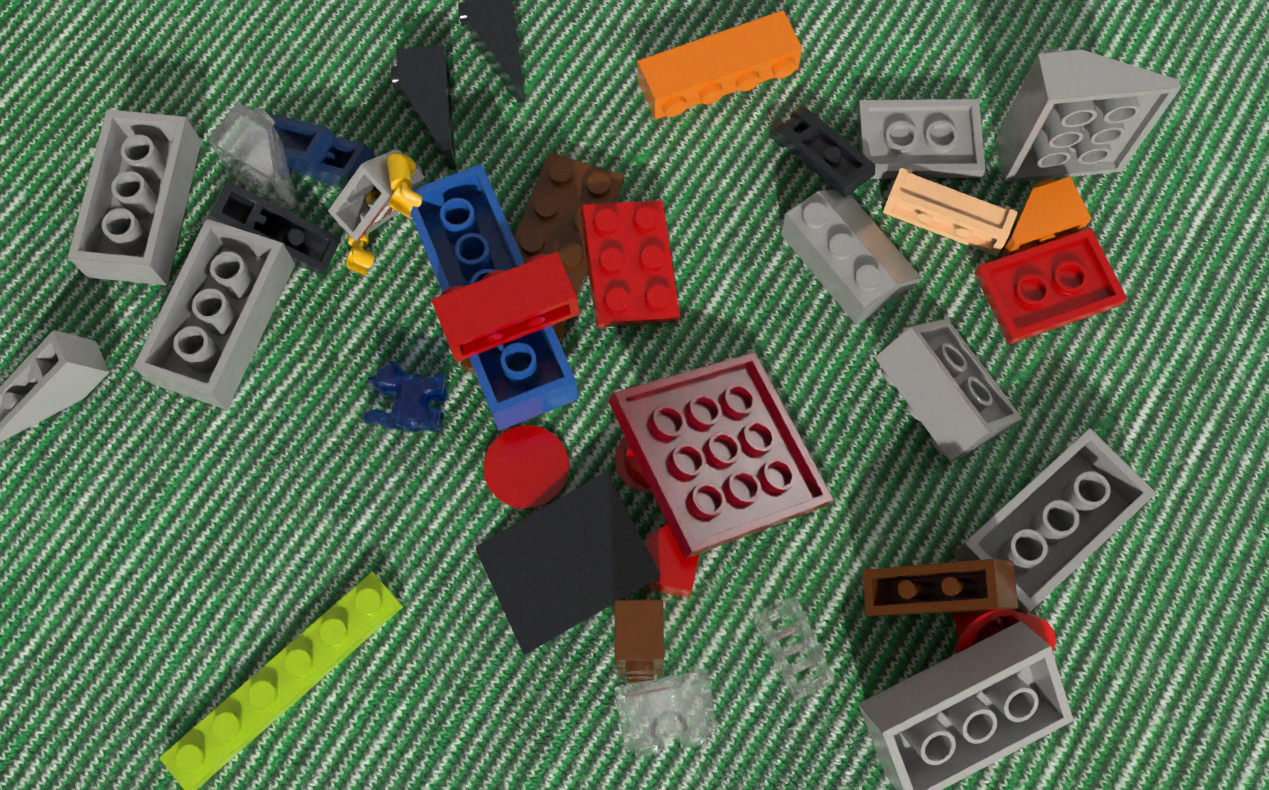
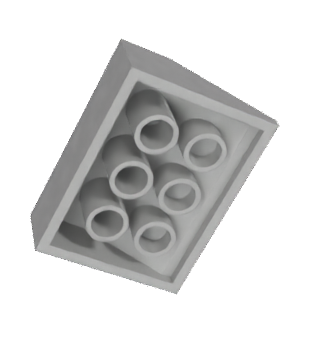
[995,49,1181,183]

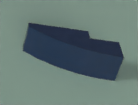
[248,113,376,189]

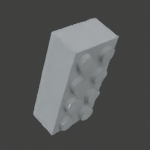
[68,109,201,285]
[133,218,295,410]
[953,428,1156,613]
[858,621,1074,790]

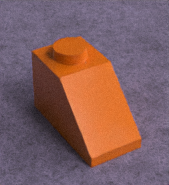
[1002,176,1092,257]

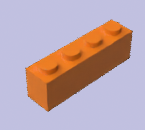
[637,10,802,120]

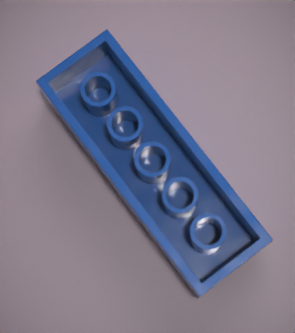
[411,164,579,431]

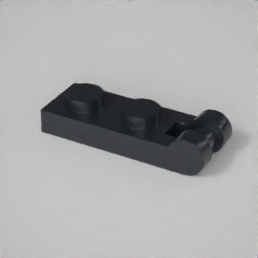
[770,106,875,198]

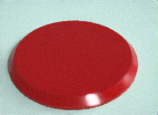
[484,426,569,509]

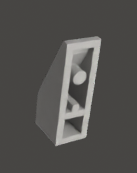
[0,330,109,442]

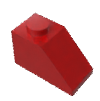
[642,524,700,599]

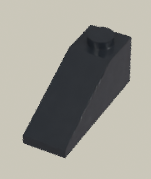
[458,0,525,103]
[391,45,457,170]
[207,180,341,275]

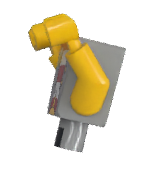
[328,149,424,275]

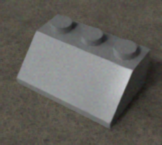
[781,189,922,326]
[875,318,1023,462]

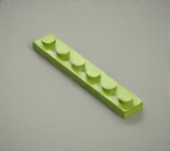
[159,572,403,790]

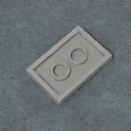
[857,99,986,179]

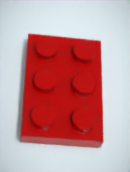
[580,200,680,328]
[974,228,1127,345]

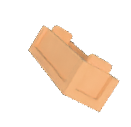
[883,168,1018,256]

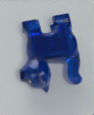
[363,360,449,433]

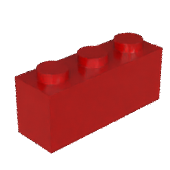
[431,252,579,362]

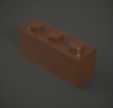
[862,559,1018,617]
[615,600,664,685]

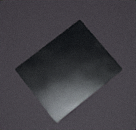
[476,472,661,654]

